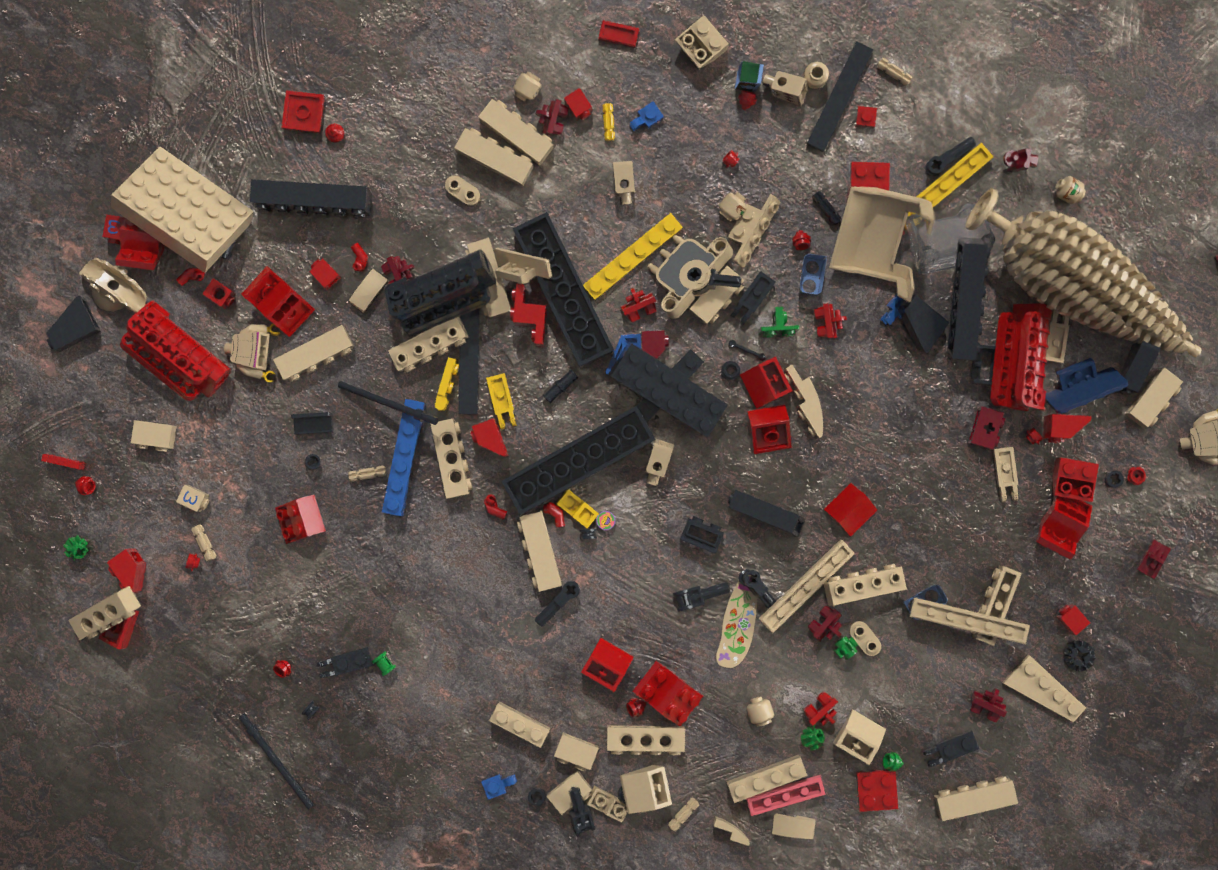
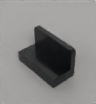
[291,412,334,435]

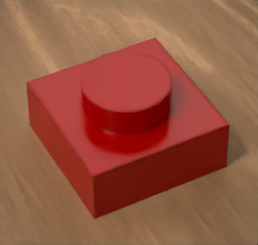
[855,106,877,128]

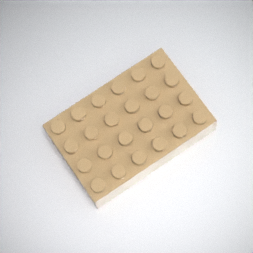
[110,147,254,273]

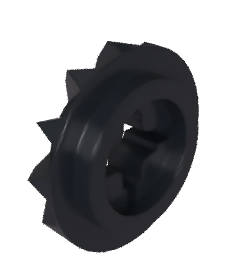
[1064,640,1096,671]

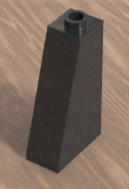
[728,490,806,537]

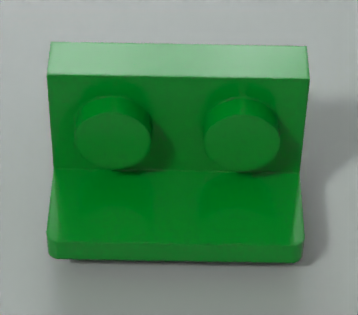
[758,307,800,338]

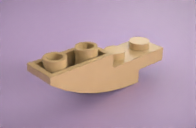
[784,365,823,439]

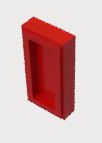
[598,20,639,48]
[41,454,85,470]

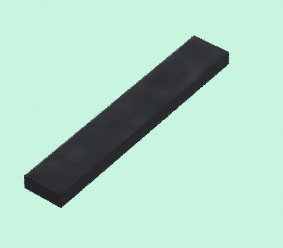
[807,41,874,152]
[458,300,480,415]

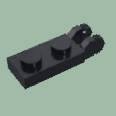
[730,271,776,325]
[316,647,373,679]
[923,730,980,767]

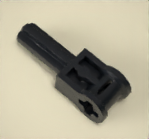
[925,137,977,177]
[738,569,776,609]
[534,581,580,627]
[672,582,730,612]
[569,786,595,837]

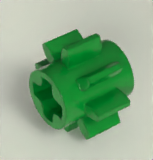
[63,535,89,561]
[834,636,858,660]
[801,725,825,751]

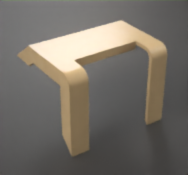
[829,187,934,302]

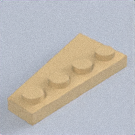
[1002,655,1086,722]

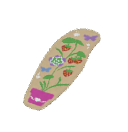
[716,575,758,668]

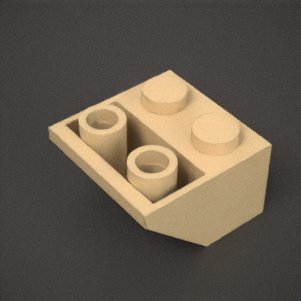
[675,15,729,69]
[833,709,886,765]
[620,765,672,814]

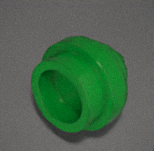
[883,752,904,772]

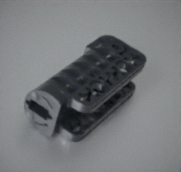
[384,249,496,336]

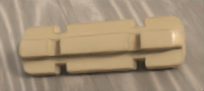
[877,58,912,86]
[348,466,386,482]
[192,524,217,561]
[668,798,699,831]

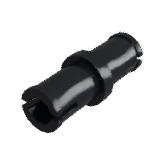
[543,369,578,404]

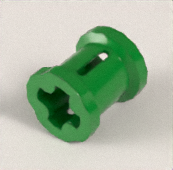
[371,651,396,676]

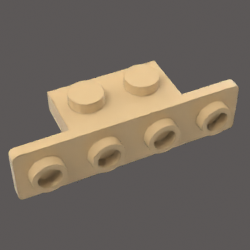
[728,194,780,268]
[494,247,552,284]

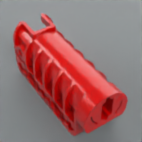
[120,300,231,401]
[991,303,1052,412]

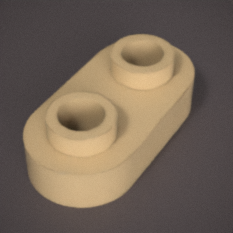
[445,176,480,206]
[849,621,881,656]

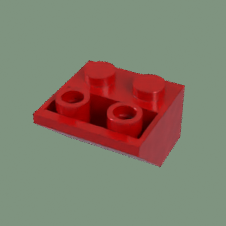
[740,356,792,409]
[1052,457,1099,502]
[275,495,326,544]
[107,548,146,593]
[581,638,634,692]

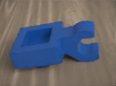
[630,101,664,131]
[880,294,902,325]
[481,774,517,800]

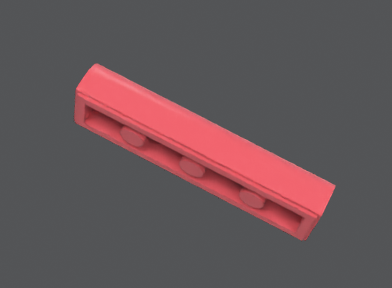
[746,775,826,816]

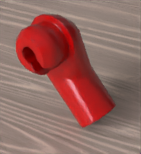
[351,243,368,271]
[176,268,205,286]
[484,494,507,520]
[543,502,565,527]

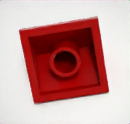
[823,483,877,537]
[98,610,139,649]

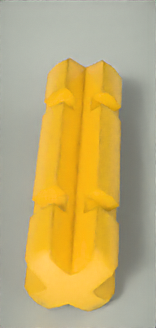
[603,103,615,141]

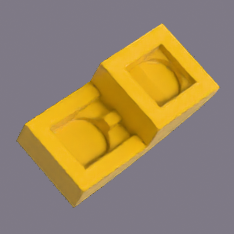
[556,489,599,528]

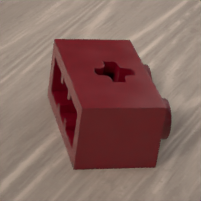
[968,406,1005,450]

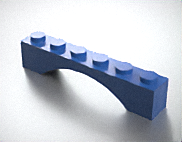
[382,399,426,516]

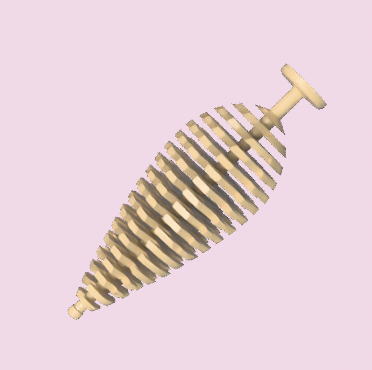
[965,188,1201,357]

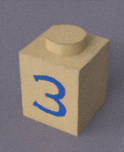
[176,485,209,512]

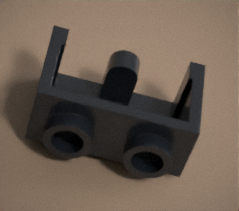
[970,345,996,386]
[680,516,724,554]

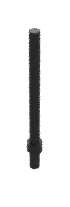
[338,381,438,425]
[238,713,314,809]

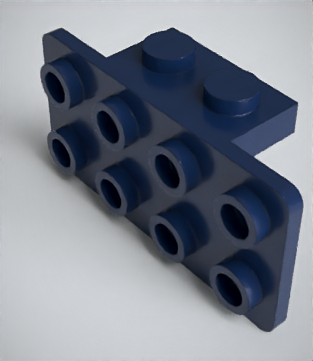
[1045,358,1129,414]

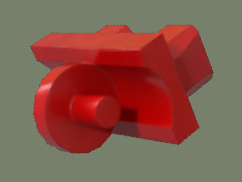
[620,288,656,322]
[814,303,847,339]
[803,691,838,726]

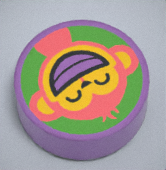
[596,511,615,530]

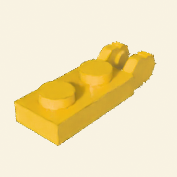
[435,357,459,411]
[486,373,517,430]

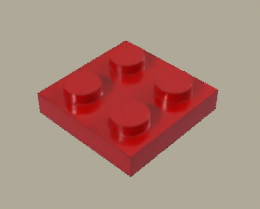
[281,90,325,134]
[856,770,898,812]

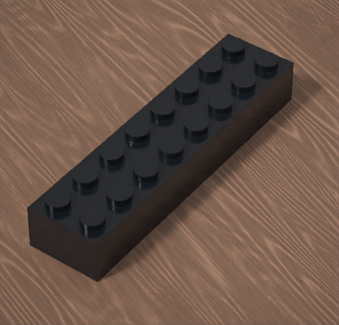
[513,212,614,368]
[501,406,656,515]

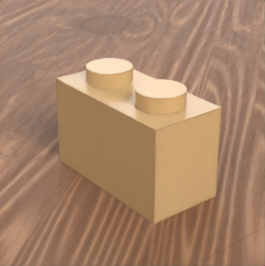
[131,420,177,452]
[554,732,599,771]
[547,770,592,815]

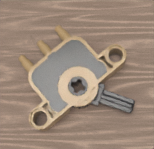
[647,235,742,319]

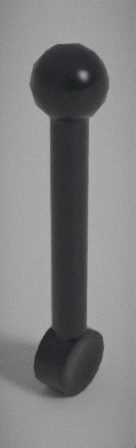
[729,340,766,361]

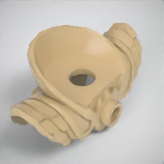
[79,258,147,313]

